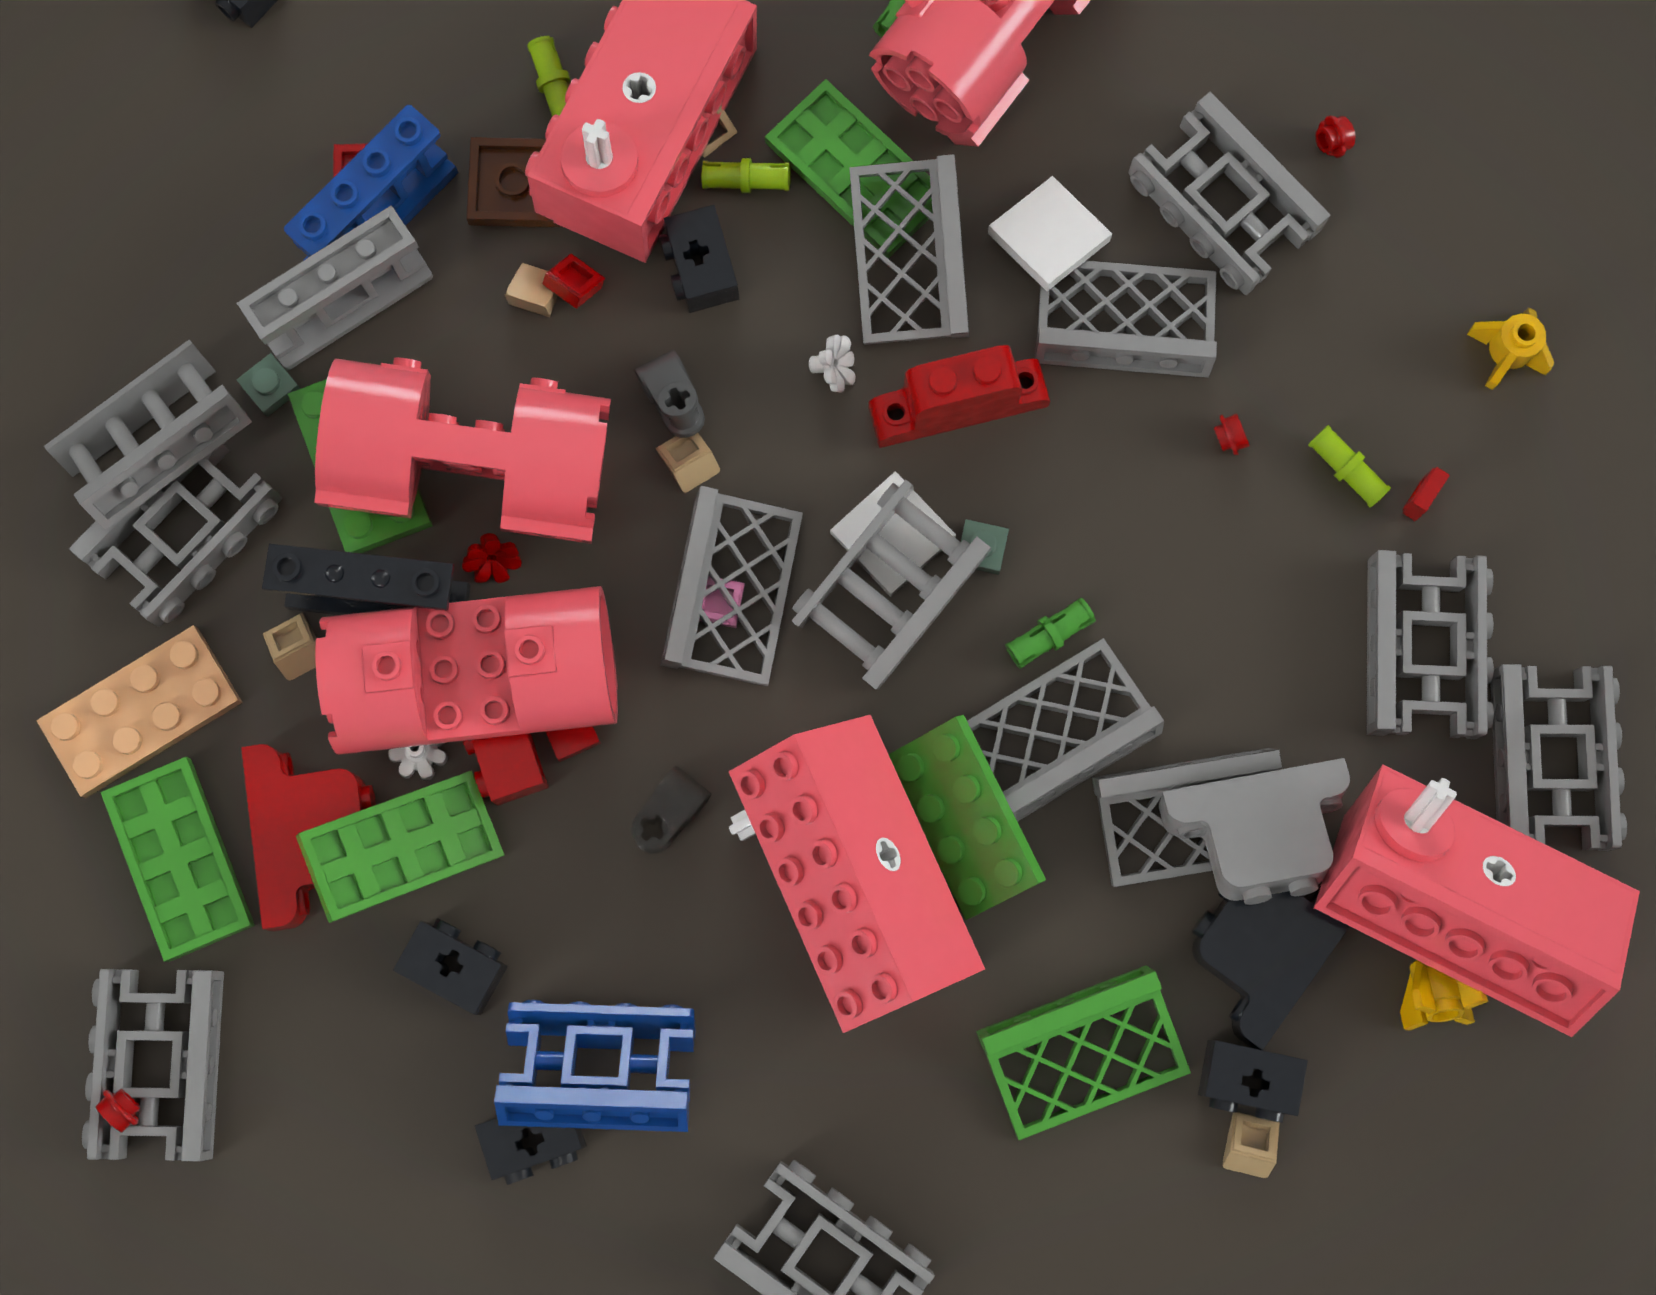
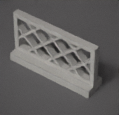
[849,154,969,345]
[1035,261,1217,378]
[660,486,803,686]
[967,638,1164,822]
[1092,748,1282,887]

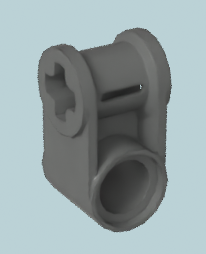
[634,349,705,438]

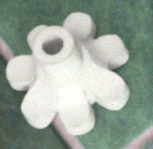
[809,334,856,393]
[388,743,448,780]

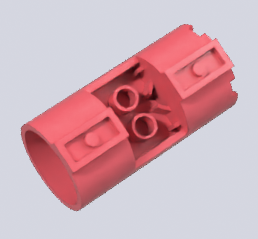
[869,0,1091,147]
[314,357,611,544]
[315,586,618,755]

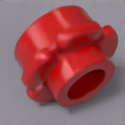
[1315,115,1356,158]
[1214,413,1250,455]
[95,1088,141,1133]

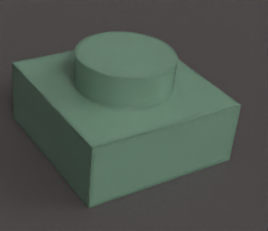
[237,353,301,417]
[961,519,1009,575]

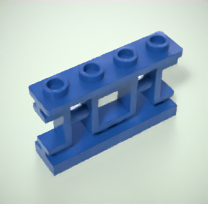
[284,105,459,261]
[494,1000,696,1132]

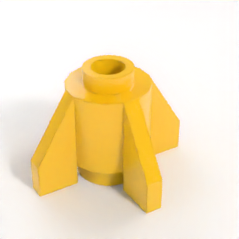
[1467,307,1554,390]
[1400,960,1488,1031]

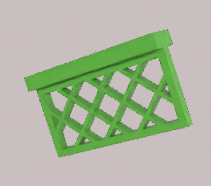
[976,965,1191,1140]

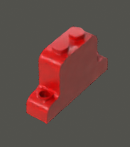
[868,345,1050,448]
[241,744,376,932]

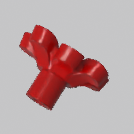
[462,533,522,583]

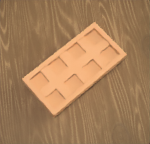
[36,625,243,798]

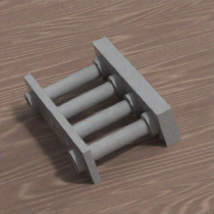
[44,339,252,531]
[792,479,991,690]

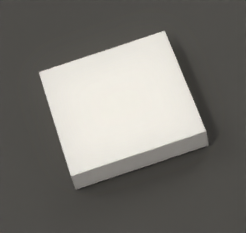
[988,176,1112,291]
[830,471,956,597]

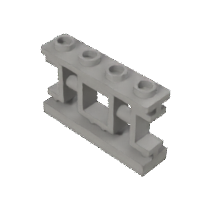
[1128,91,1331,295]
[237,205,433,370]
[69,444,282,627]
[1367,550,1494,739]
[1490,664,1627,851]
[82,969,224,1161]
[713,1159,935,1295]

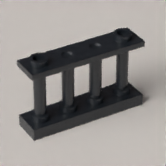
[262,543,471,615]

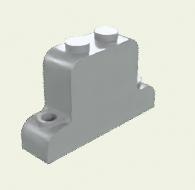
[1159,758,1350,905]

